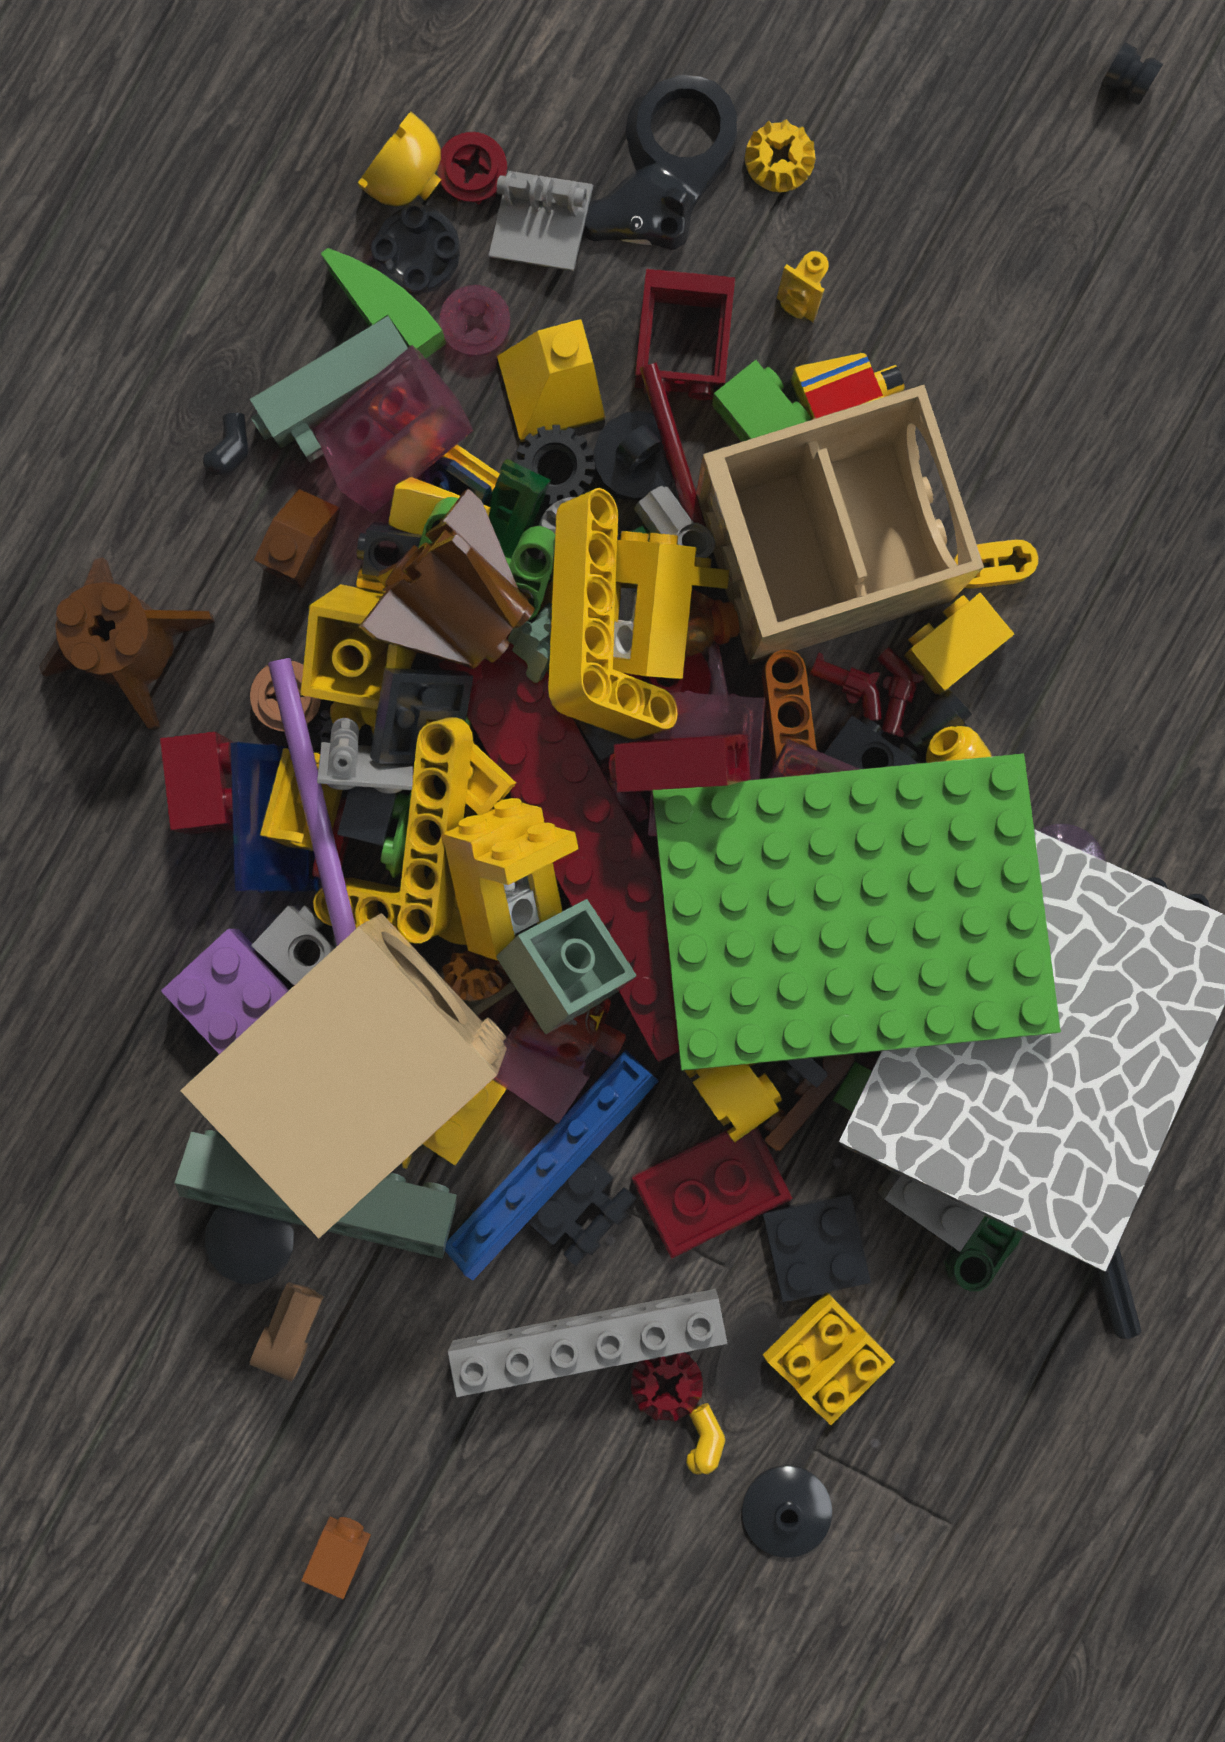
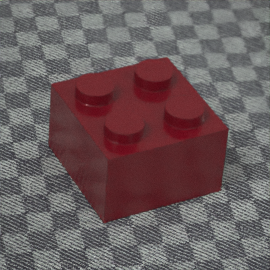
[160,731,248,835]

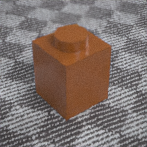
[301,1516,371,1599]

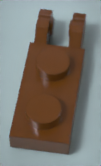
[763,1054,856,1151]

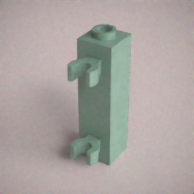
[250,316,416,464]

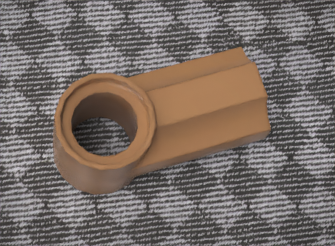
[250,1282,324,1382]

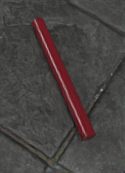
[640,362,707,527]

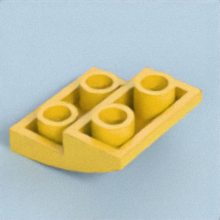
[763,1293,895,1425]

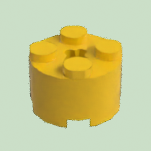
[685,1064,782,1142]

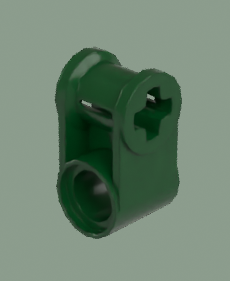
[945,1216,1023,1291]

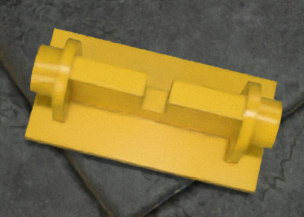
[777,251,829,322]

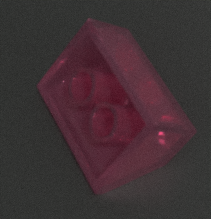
[313,345,474,514]

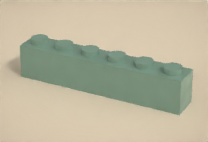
[175,1130,457,1259]

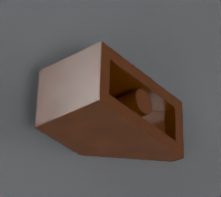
[254,489,340,588]

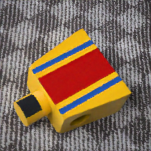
[791,353,904,420]

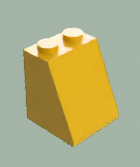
[300,584,417,710]

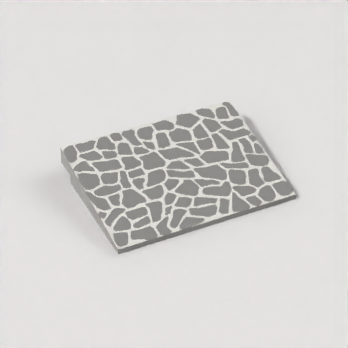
[839,830,1225,1272]

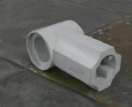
[634,486,715,558]

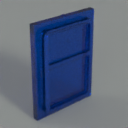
[231,742,318,893]

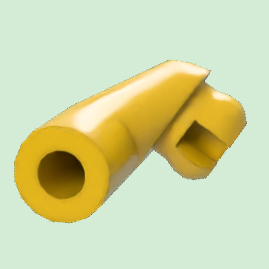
[686,1403,725,1475]

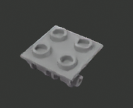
[489,171,593,271]
[317,718,413,793]

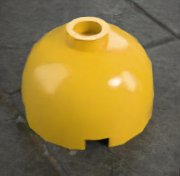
[357,112,441,207]

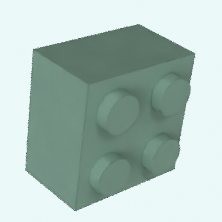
[496,899,637,1035]

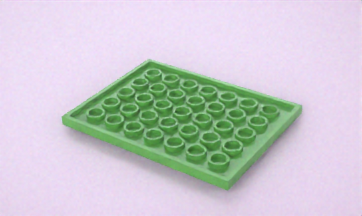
[652,753,1061,1071]

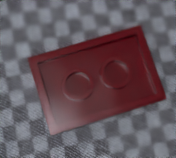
[632,1125,792,1259]

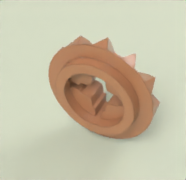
[250,661,321,731]

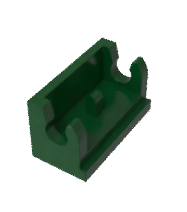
[487,459,551,559]

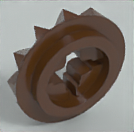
[443,947,511,1001]

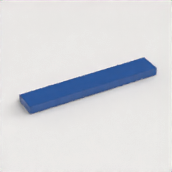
[445,1050,659,1280]

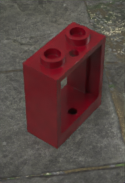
[635,269,735,400]
[609,733,751,792]

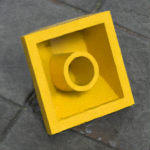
[497,319,605,442]

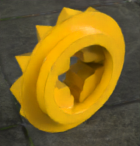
[745,119,816,192]

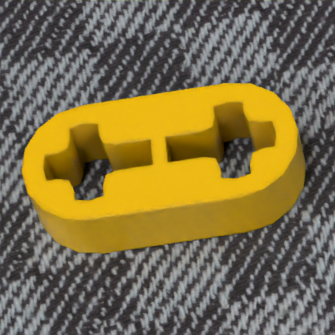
[953,539,1038,589]

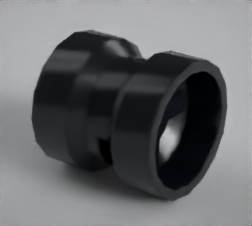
[1101,42,1163,106]

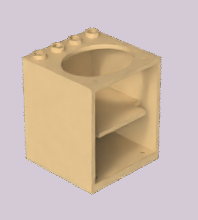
[696,385,984,665]
[180,913,507,1239]

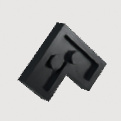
[370,668,474,763]

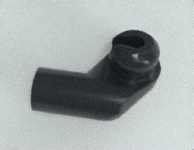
[203,413,249,475]

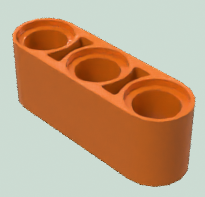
[762,649,817,777]

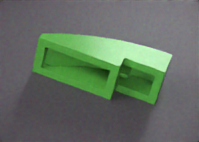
[321,248,446,364]

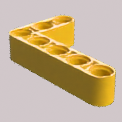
[548,488,678,739]
[313,717,473,943]

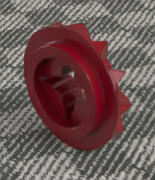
[437,132,507,205]
[631,1352,703,1422]

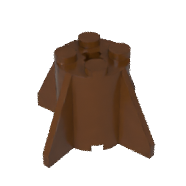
[359,488,535,670]
[39,557,215,730]

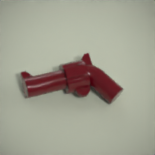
[877,647,924,738]
[810,652,882,721]

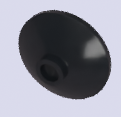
[742,1465,832,1558]

